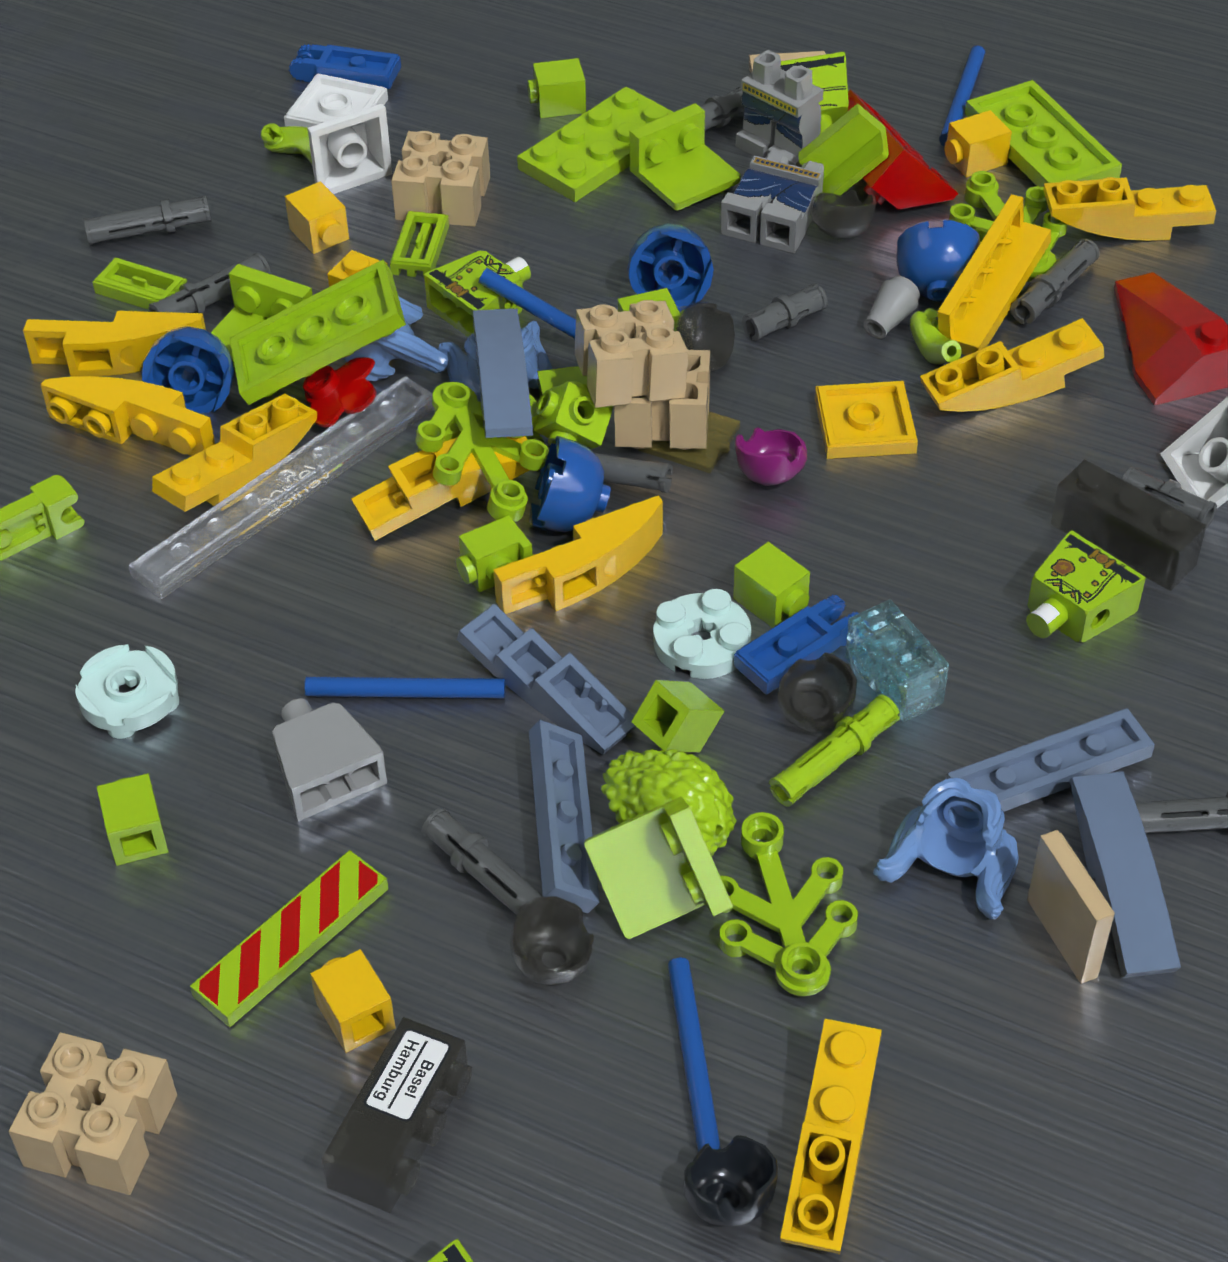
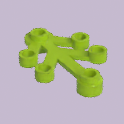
[949,171,1068,282]
[415,382,549,522]
[719,812,858,996]

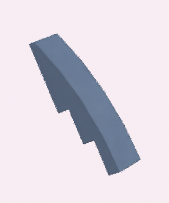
[473,309,533,438]
[457,603,636,755]
[1070,771,1181,978]

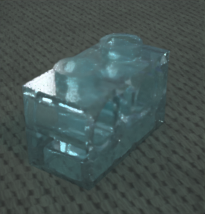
[845,599,949,723]

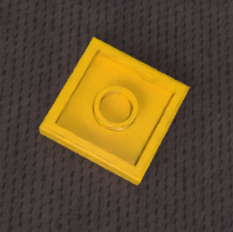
[815,381,918,459]

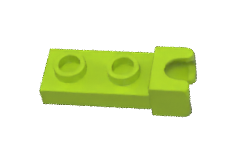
[0,475,85,561]

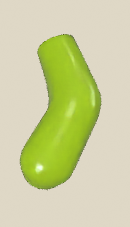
[260,123,312,164]
[910,308,962,364]

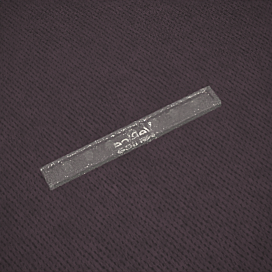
[128,376,434,600]

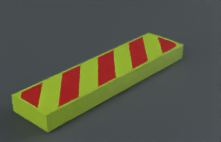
[190,850,389,1028]

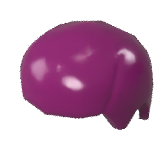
[735,427,807,486]

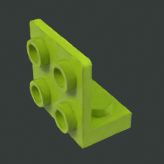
[629,103,741,210]
[211,264,313,365]
[584,796,733,939]

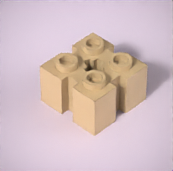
[391,131,490,227]
[575,300,688,408]
[614,350,710,450]
[8,1032,177,1195]

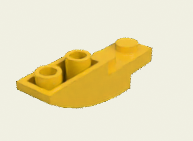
[1043,177,1216,241]
[23,311,206,377]
[920,318,1104,412]
[40,376,215,456]
[152,393,317,512]
[351,436,536,541]
[493,495,663,614]
[780,1018,882,1254]

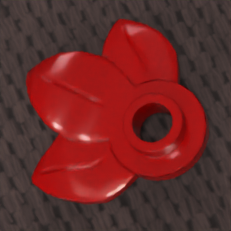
[303,357,376,428]

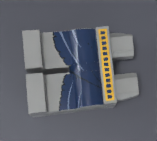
[735,50,824,167]
[721,151,824,254]

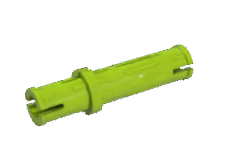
[769,694,900,807]

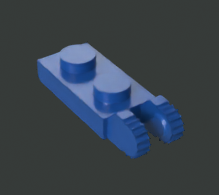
[289,44,401,89]
[734,594,867,695]

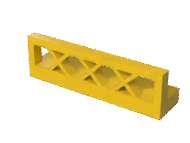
[937,194,1051,356]

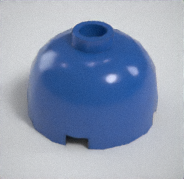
[896,220,980,302]
[627,223,714,311]
[142,326,234,413]
[529,436,611,533]

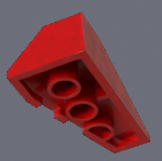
[848,89,959,209]
[1114,272,1228,406]

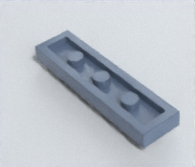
[947,708,1155,812]
[529,719,600,914]

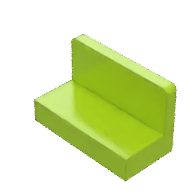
[798,103,889,204]

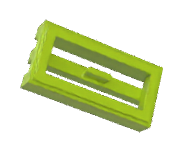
[390,211,449,277]
[92,257,187,310]

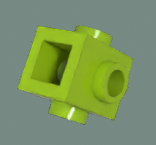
[534,381,614,450]

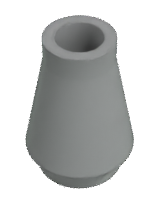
[863,276,920,339]

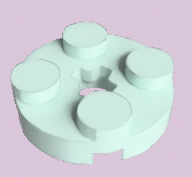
[653,589,751,679]
[75,644,179,739]

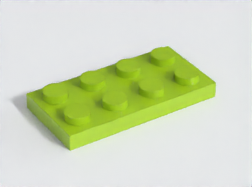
[965,80,1122,187]
[517,86,673,202]
[229,259,406,405]

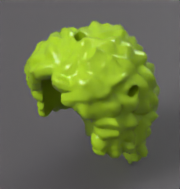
[601,749,737,857]

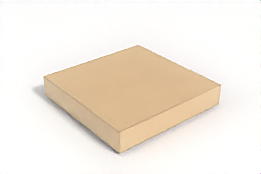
[1027,830,1115,984]

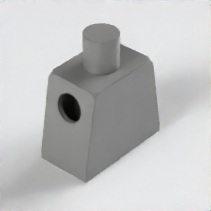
[272,698,388,821]

